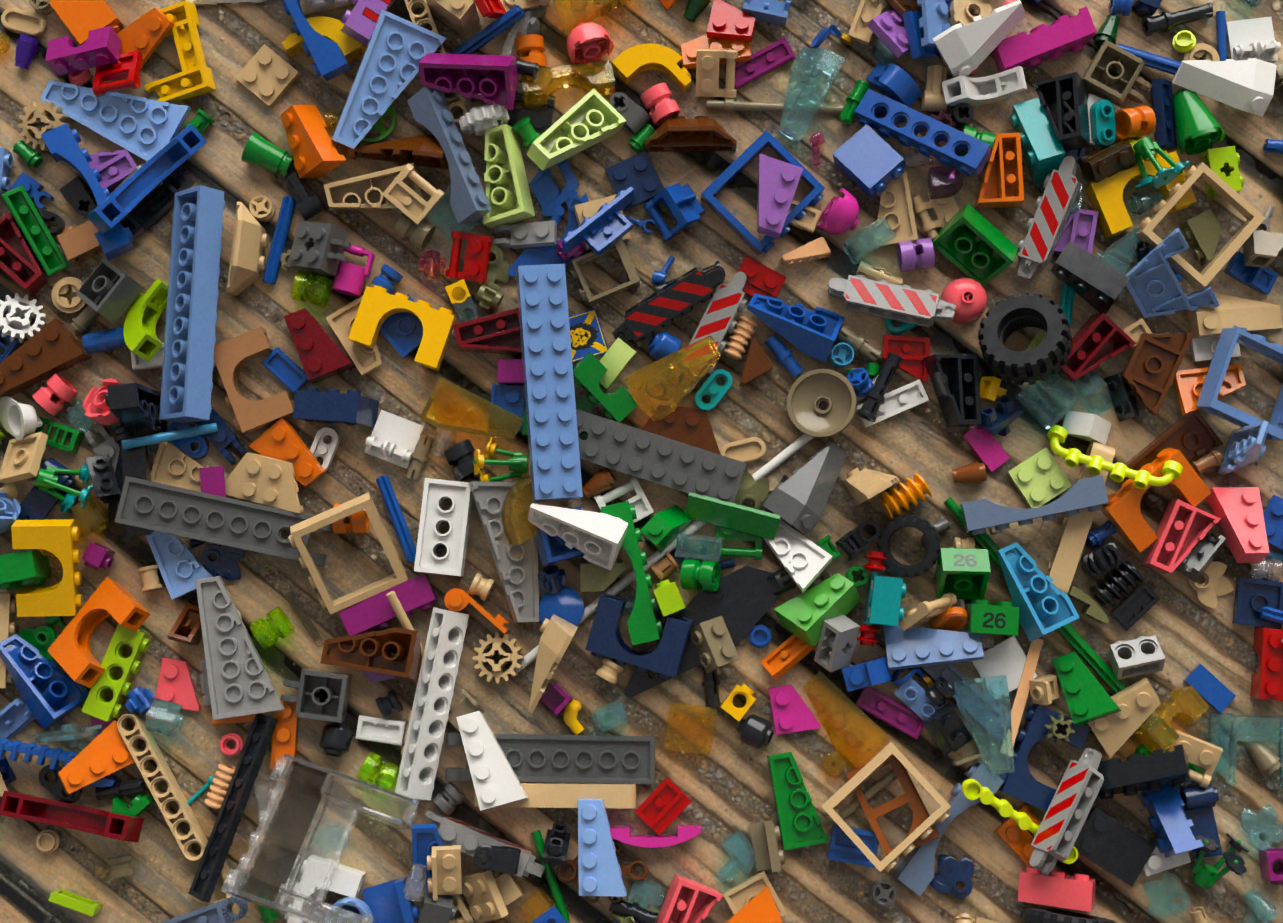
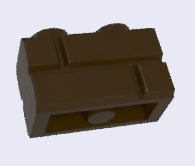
[1078,139,1137,183]

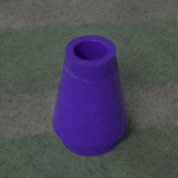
[15,34,40,70]

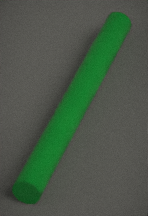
[531,830,570,922]

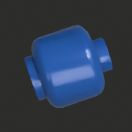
[647,331,683,365]

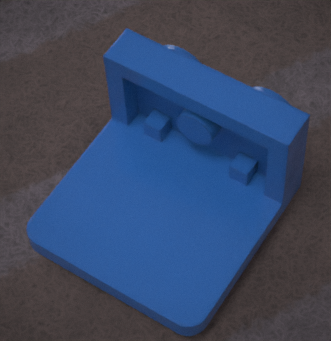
[362,876,419,923]

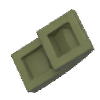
[1067,586,1109,624]

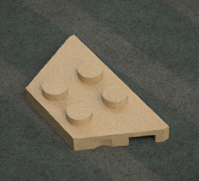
[225,453,304,514]

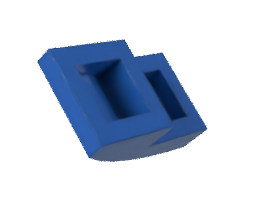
[1224,252,1278,295]

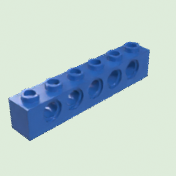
[855,89,991,178]

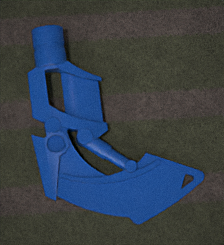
[508,144,589,277]

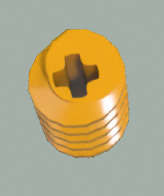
[880,473,932,520]

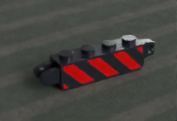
[612,265,726,342]

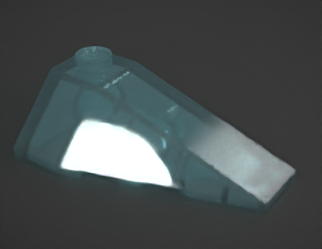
[779,48,845,143]
[954,675,1015,775]

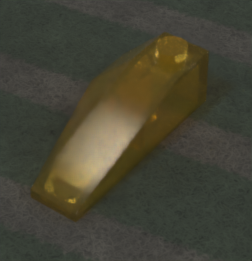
[625,335,721,423]

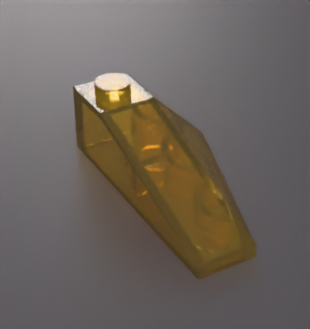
[419,376,524,440]
[803,670,890,770]

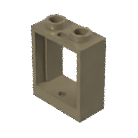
[569,239,641,306]

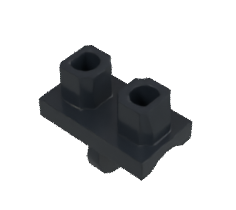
[541,823,571,866]

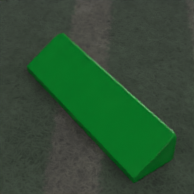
[1,185,69,279]
[685,492,780,540]

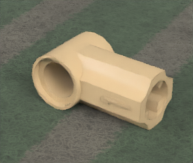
[922,65,947,113]

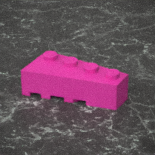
[992,6,1096,73]

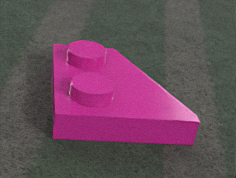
[768,685,821,735]

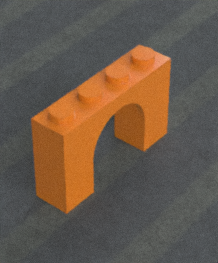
[1101,447,1211,553]
[47,577,150,688]

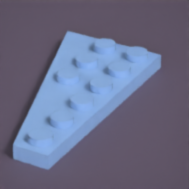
[331,9,447,149]

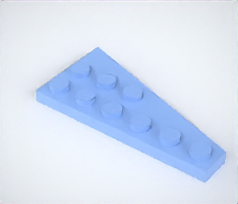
[39,80,191,161]

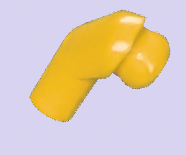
[563,699,584,735]

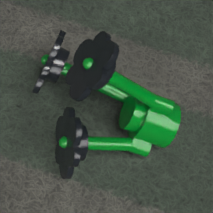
[1191,833,1249,889]

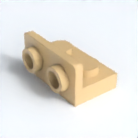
[427,845,462,901]

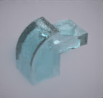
[842,217,896,266]
[715,828,755,883]

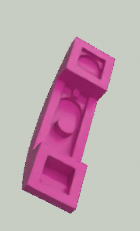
[610,825,701,848]

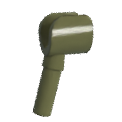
[610,912,635,923]

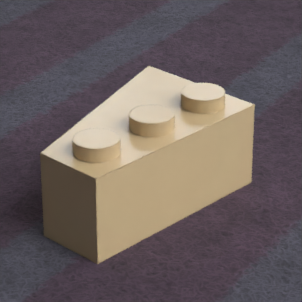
[1088,677,1161,758]

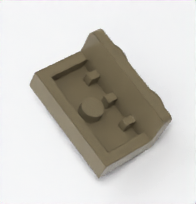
[690,616,740,673]
[749,820,785,872]

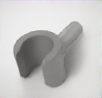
[1256,206,1274,232]

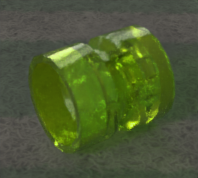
[291,270,332,307]
[250,606,294,649]
[356,751,400,794]

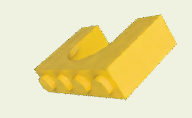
[1085,150,1197,239]
[348,285,457,371]
[11,519,83,617]

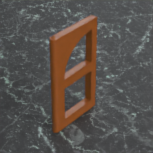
[846,756,940,856]

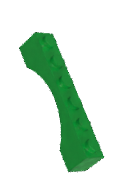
[601,501,663,646]

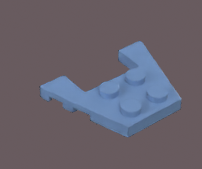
[1125,228,1220,318]

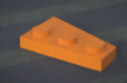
[116,7,175,68]
[1173,364,1246,417]

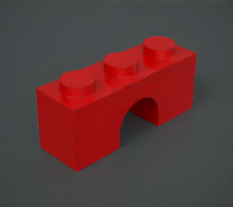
[1250,628,1283,701]

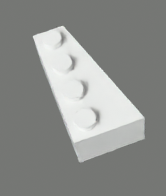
[456,711,529,811]

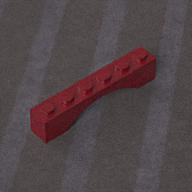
[0,791,144,842]

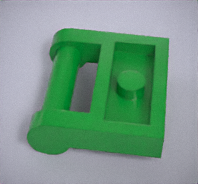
[715,525,762,560]

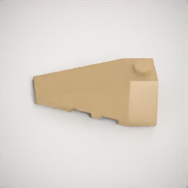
[1186,293,1283,339]
[843,467,900,505]
[528,614,578,713]

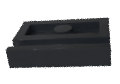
[922,702,973,758]

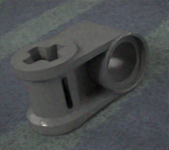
[609,92,651,136]

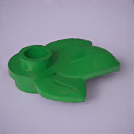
[18,625,57,662]

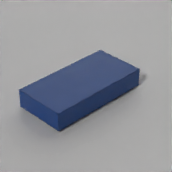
[261,347,309,395]
[1183,664,1236,713]

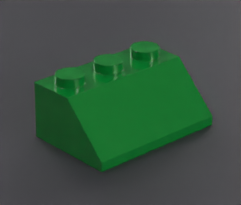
[932,203,1018,287]

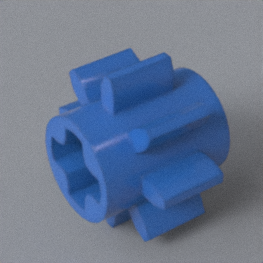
[124,686,156,715]

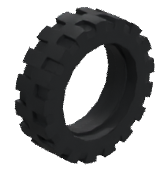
[877,515,941,578]

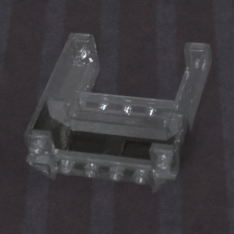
[220,754,420,923]

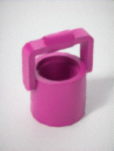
[331,245,375,297]

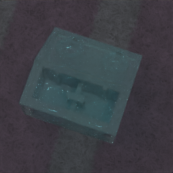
[1014,373,1080,429]

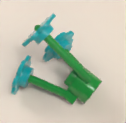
[1133,137,1190,190]
[34,460,93,514]

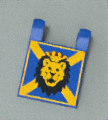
[569,309,608,363]

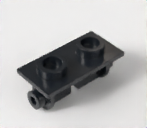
[1104,372,1140,422]
[85,454,121,504]

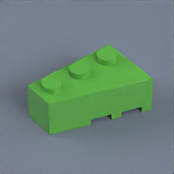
[774,573,861,647]

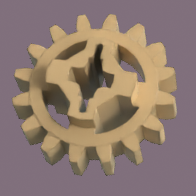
[18,100,70,151]
[472,632,524,684]

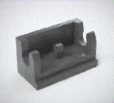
[1176,529,1226,582]

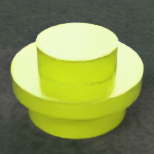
[1172,30,1196,53]

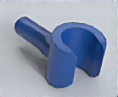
[625,216,656,234]
[651,256,675,284]

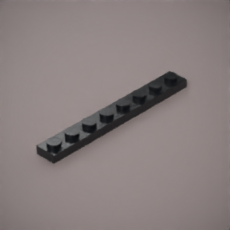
[188,713,278,902]

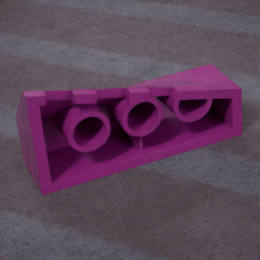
[418,53,518,110]

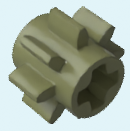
[475,282,504,312]
[1043,714,1075,744]

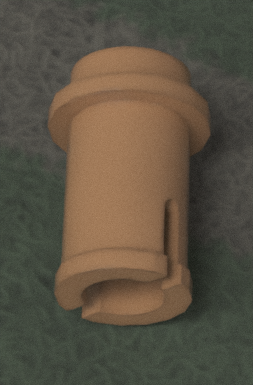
[1191,450,1224,475]

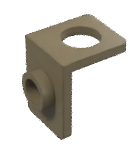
[448,689,485,731]
[952,729,986,767]

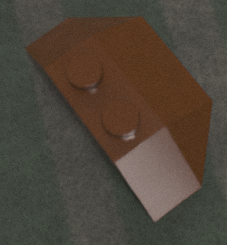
[645,115,737,152]

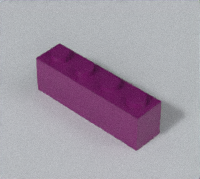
[338,573,438,636]

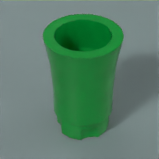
[241,132,294,177]

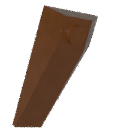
[354,134,448,170]
[320,627,422,680]

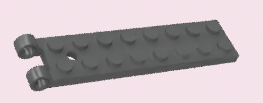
[576,409,746,503]
[115,476,333,567]
[445,732,655,784]

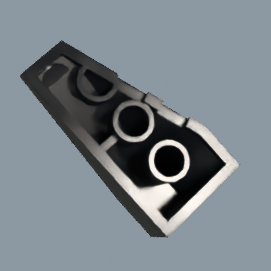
[107,439,154,537]

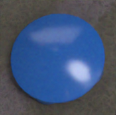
[539,586,584,627]

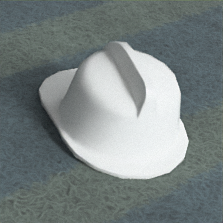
[0,396,43,441]

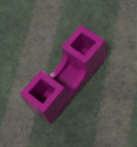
[45,26,122,76]

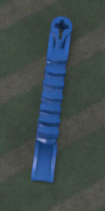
[0,738,117,787]

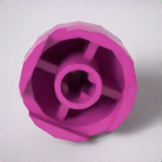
[817,188,860,235]

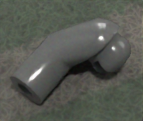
[921,519,950,550]

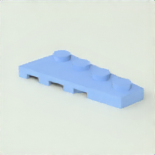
[578,798,627,897]

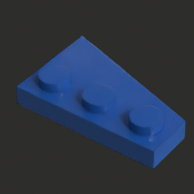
[412,824,444,896]

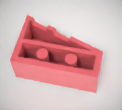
[1205,487,1269,563]
[1142,499,1221,574]
[1017,867,1097,912]
[656,873,723,923]

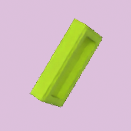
[48,889,102,917]

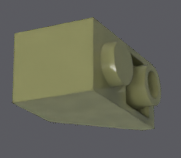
[1180,209,1222,266]
[580,559,627,592]

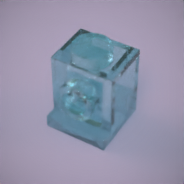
[627,879,665,908]

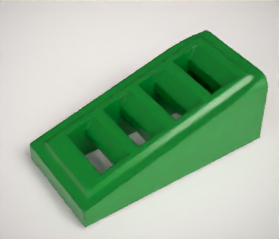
[35,417,84,454]

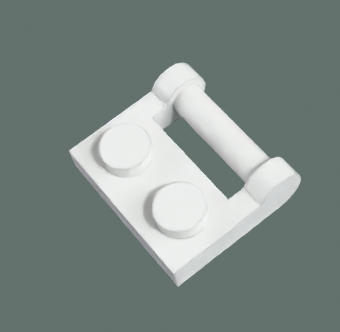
[594,477,654,523]

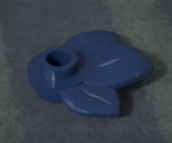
[201,544,246,581]
[930,854,974,898]

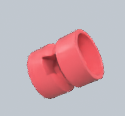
[640,82,681,126]
[32,373,78,416]

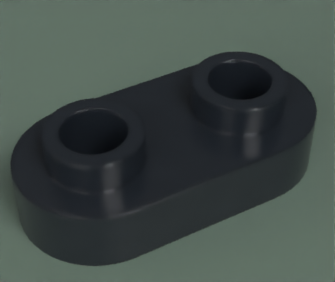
[39,765,82,803]

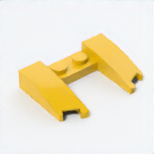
[136,0,216,103]

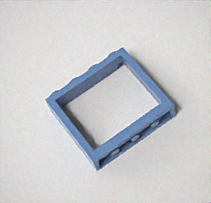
[1196,325,1283,440]

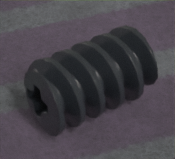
[1090,561,1144,609]

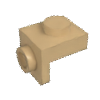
[1029,674,1059,705]

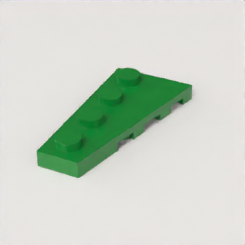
[767,752,830,851]

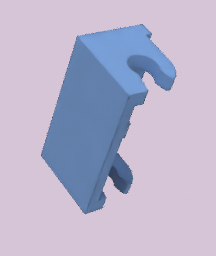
[742,0,791,26]
[0,698,36,740]

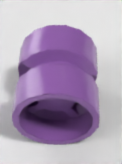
[897,238,935,272]

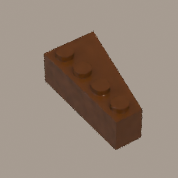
[0,319,92,397]

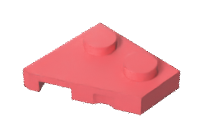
[154,658,201,711]

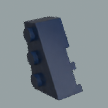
[293,387,379,428]

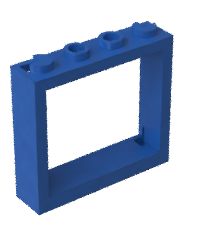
[701,130,825,256]

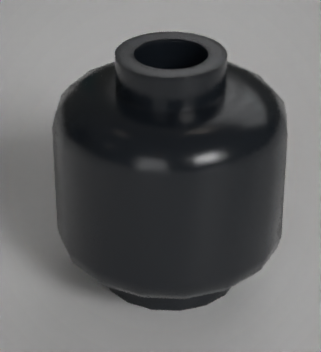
[737,714,774,749]
[319,722,353,757]

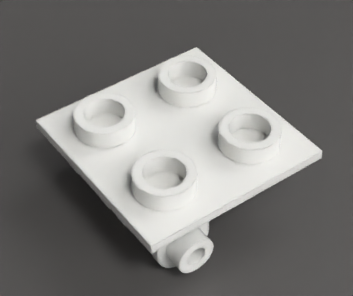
[1226,17,1281,62]
[364,410,424,469]

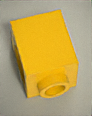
[720,683,756,721]

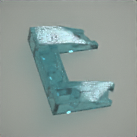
[1208,713,1283,787]

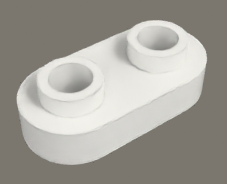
[310,427,340,471]

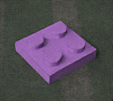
[867,8,910,58]

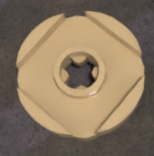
[949,0,994,26]

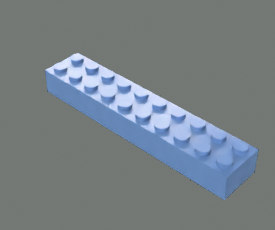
[159,185,225,423]
[516,264,583,503]

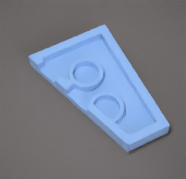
[146,531,213,600]

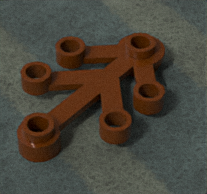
[557,840,648,903]

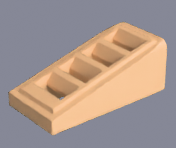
[780,237,831,265]

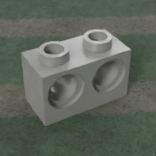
[1108,635,1165,680]

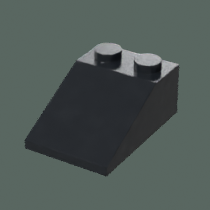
[1074,807,1156,886]

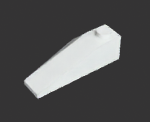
[1172,58,1277,117]
[528,503,629,571]

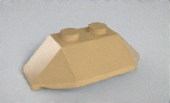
[226,201,269,296]

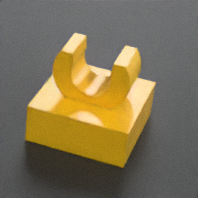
[979,376,1007,402]

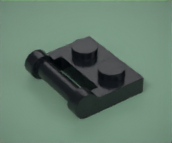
[506,90,556,135]

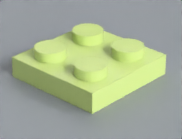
[1006,447,1072,508]

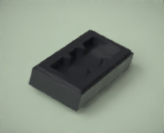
[1109,582,1160,631]

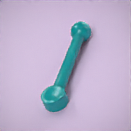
[178,776,216,810]

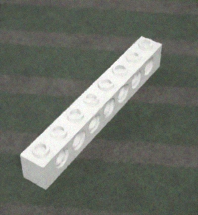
[395,607,469,800]

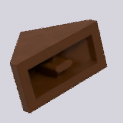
[740,338,773,386]
[168,603,202,645]

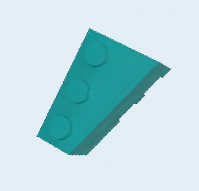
[1009,97,1065,185]

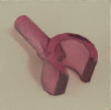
[810,132,825,165]

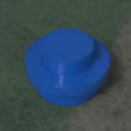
[748,625,771,648]

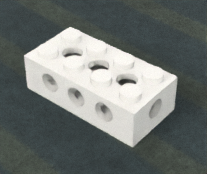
[414,478,473,577]

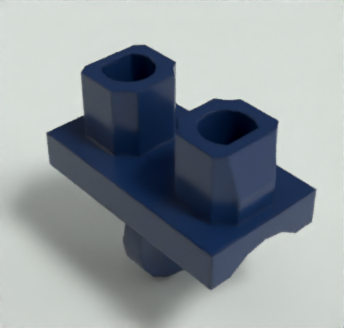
[976,395,1023,437]

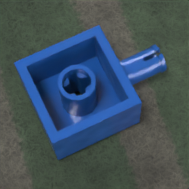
[531,506,584,566]

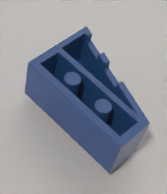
[1139,786,1203,858]

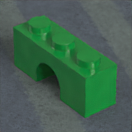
[573,352,639,423]

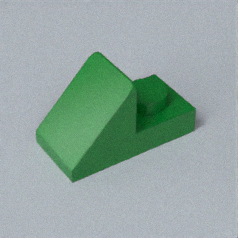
[112,793,155,817]

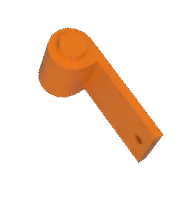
[444,588,509,634]

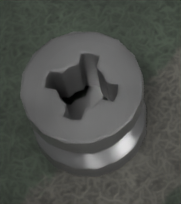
[871,879,896,906]

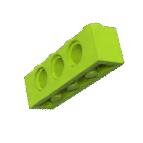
[81,623,151,722]

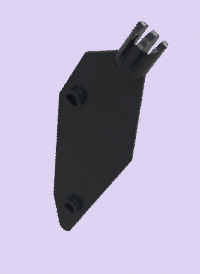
[624,566,798,697]

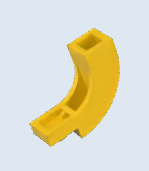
[282,16,366,63]
[611,44,692,93]

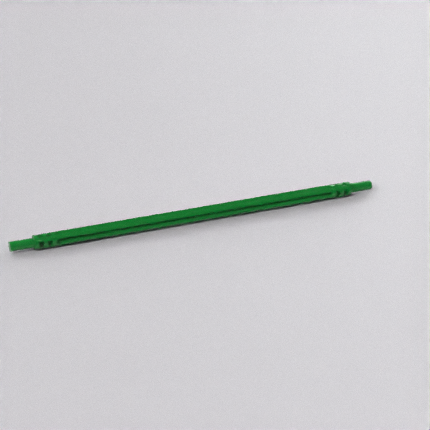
[944,497,1203,774]

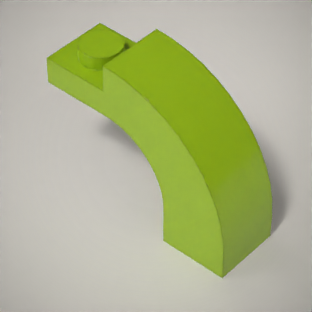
[123,278,168,362]

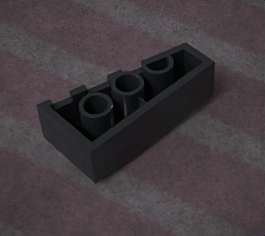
[105,383,168,438]
[1097,744,1192,799]

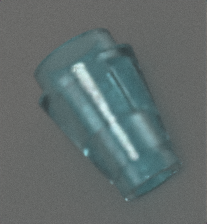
[1127,190,1164,215]
[1242,888,1278,923]

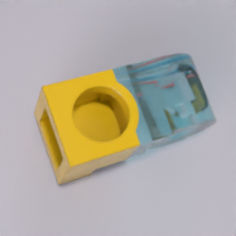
[445,279,480,322]

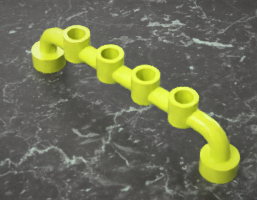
[1047,425,1183,489]
[961,779,1078,864]

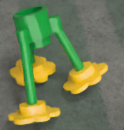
[473,437,528,482]

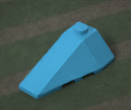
[997,542,1080,642]

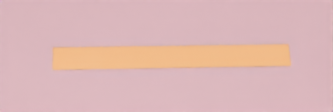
[1000,638,1044,755]

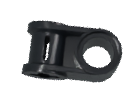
[60,176,97,219]
[835,521,880,561]
[474,844,521,874]

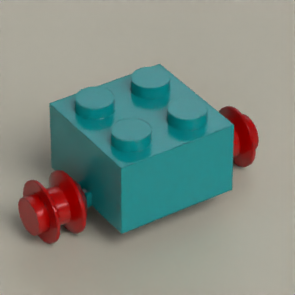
[857,551,906,646]

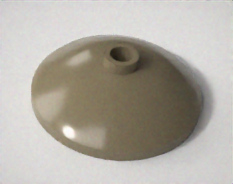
[787,369,857,438]

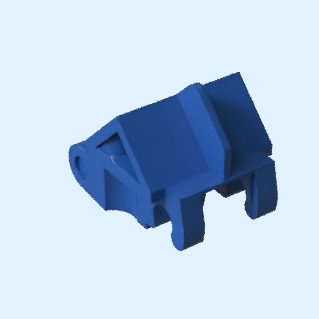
[643,183,706,242]

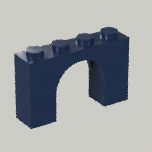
[585,593,694,679]
[998,704,1091,811]

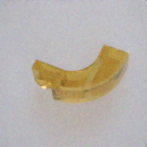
[502,474,539,545]

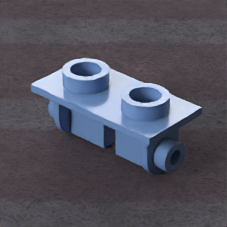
[894,677,942,721]

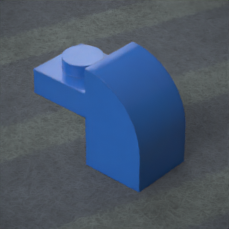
[865,62,922,107]
[841,656,892,692]

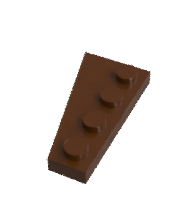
[1125,410,1223,471]

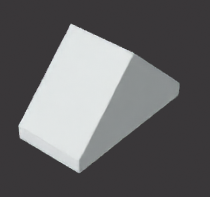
[1062,410,1112,445]

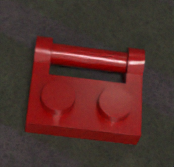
[92,51,143,97]
[446,230,493,283]

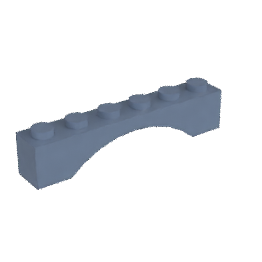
[407,86,492,224]
[960,475,1109,535]
[894,762,1004,896]

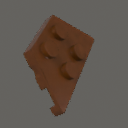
[1121,333,1194,415]
[642,404,721,455]

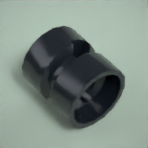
[443,439,485,482]

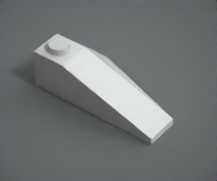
[933,0,1026,78]

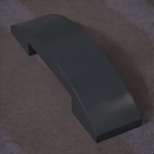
[120,166,195,241]

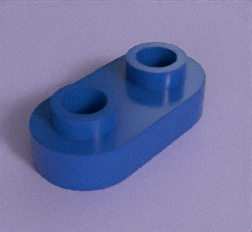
[166,422,209,459]

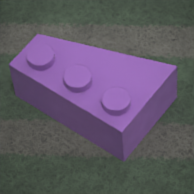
[757,153,803,239]

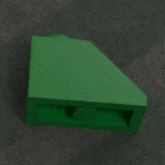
[640,505,693,553]

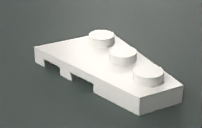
[763,520,832,593]

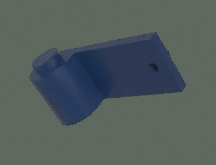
[18,458,76,520]
[1180,783,1223,859]

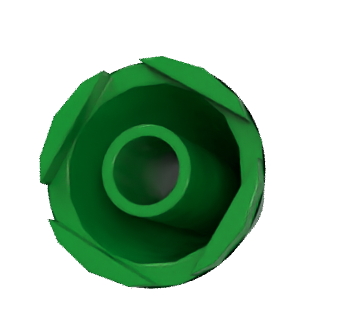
[1172,89,1225,155]

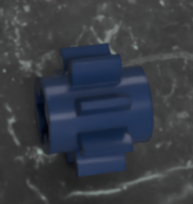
[538,565,567,594]

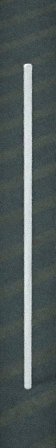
[507,375,878,677]

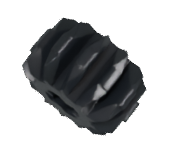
[1080,543,1123,577]

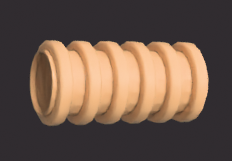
[723,316,758,360]
[204,763,236,810]

